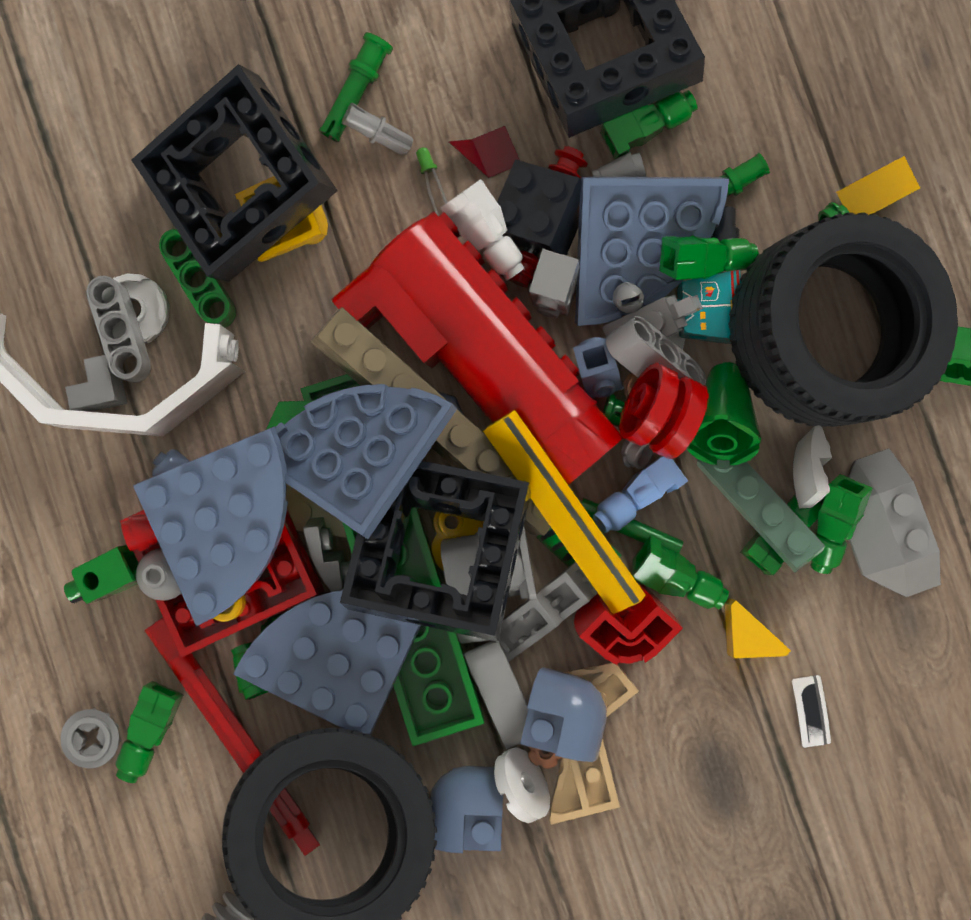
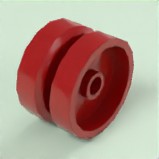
[619,362,709,459]

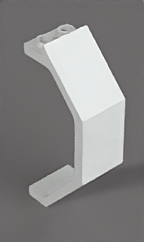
[0,313,245,437]

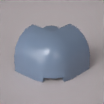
[520,667,607,762]
[430,766,503,854]

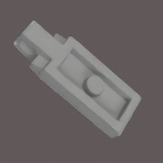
[602,295,703,338]

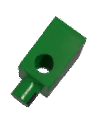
[64,545,139,604]

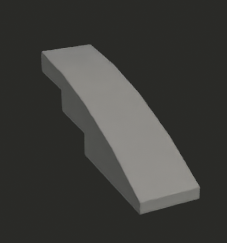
[490,562,598,662]

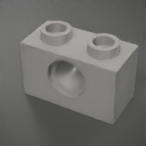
[529,249,580,318]

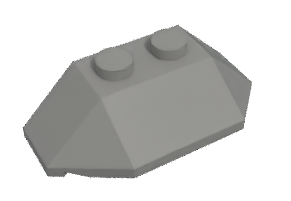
[848,448,941,597]

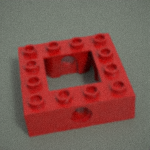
[120,510,324,658]

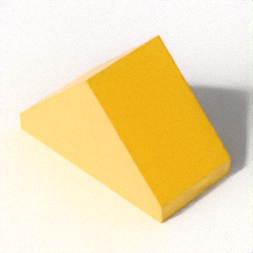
[725,598,791,658]

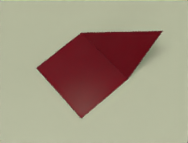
[449,126,520,178]

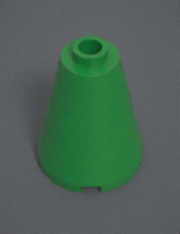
[687,362,761,466]

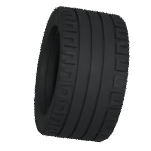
[729,212,958,427]
[222,728,437,920]

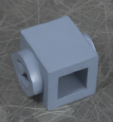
[573,337,623,398]

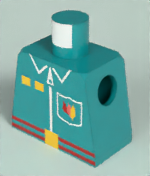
[677,270,741,344]

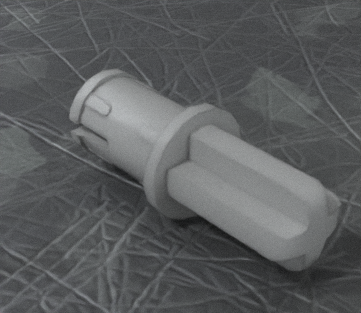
[341,103,413,155]

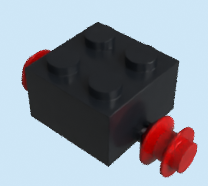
[497,146,588,288]

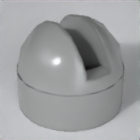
[613,282,644,313]

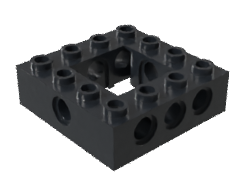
[509,0,705,138]
[131,64,338,282]
[340,461,531,642]

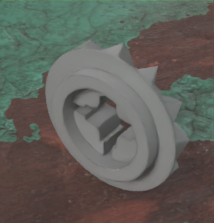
[61,708,121,768]

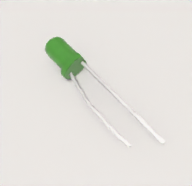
[416,147,456,225]

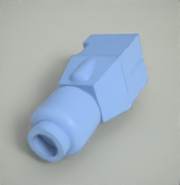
[593,456,688,533]

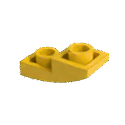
[836,156,920,215]

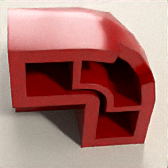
[574,581,683,665]

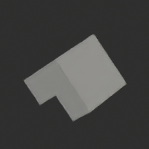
[65,355,127,412]

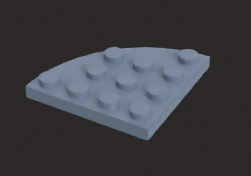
[575,177,729,326]
[275,384,457,539]
[133,426,288,626]
[234,589,421,735]

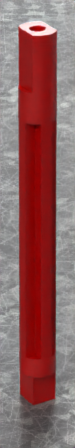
[144,618,320,856]

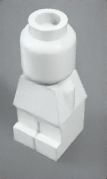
[440,179,524,280]

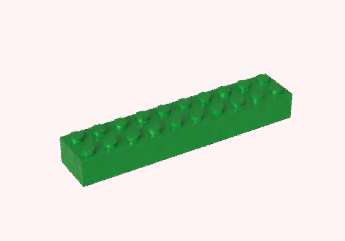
[300,374,484,747]

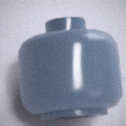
[152,449,190,477]

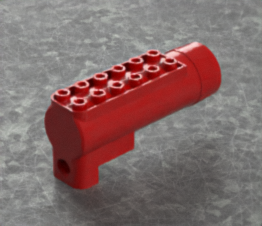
[331,211,623,485]

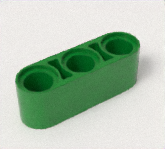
[159,229,236,328]

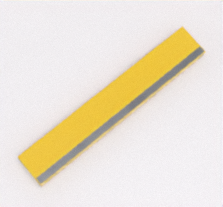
[483,410,646,614]

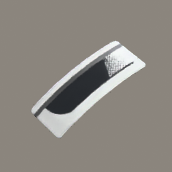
[792,675,831,748]

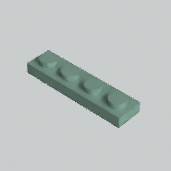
[697,460,825,573]

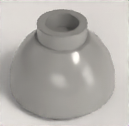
[136,548,181,601]

